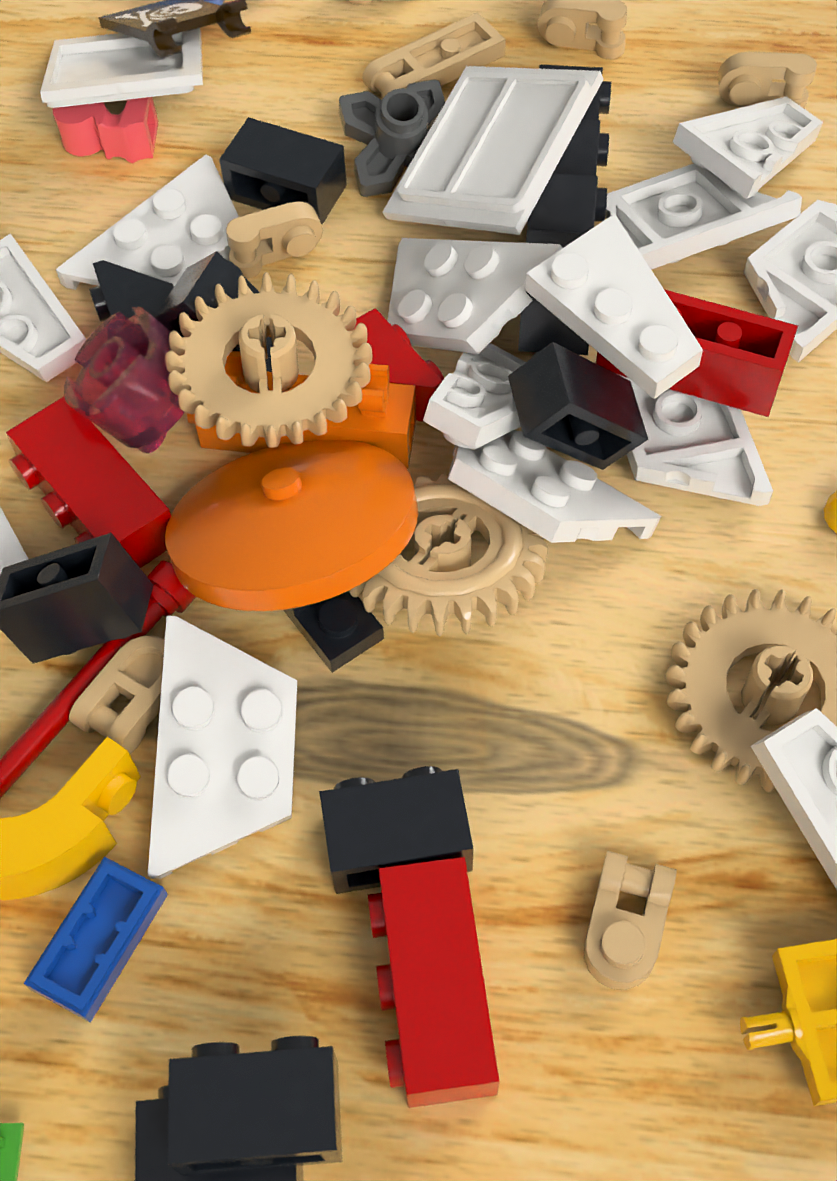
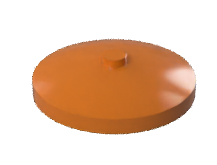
[165,440,418,611]

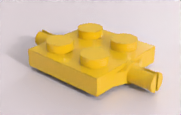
[740,939,837,1106]

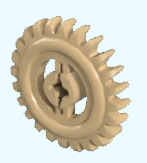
[165,272,372,447]
[349,474,548,636]
[665,589,837,792]

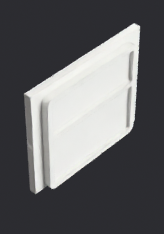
[40,28,203,108]
[382,66,603,235]

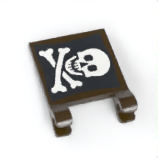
[99,0,251,58]

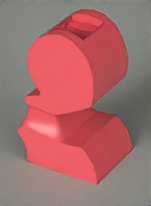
[53,97,159,164]

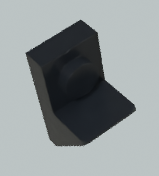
[283,591,384,673]

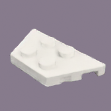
[56,154,239,290]
[606,163,802,270]
[744,200,837,363]
[387,238,563,354]
[620,375,773,506]
[448,430,661,543]
[148,616,297,879]

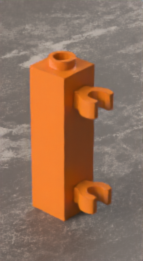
[187,351,416,469]

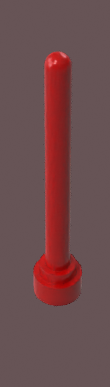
[0,560,196,799]

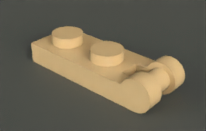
[362,12,506,99]

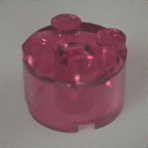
[64,307,184,454]

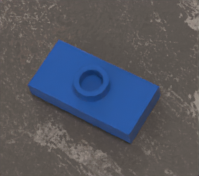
[23,857,168,1023]

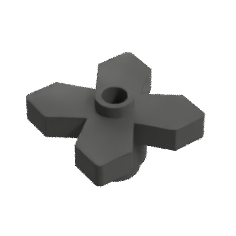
[339,79,445,197]

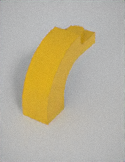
[0,737,141,901]

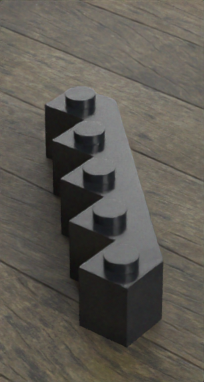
[518,64,611,355]

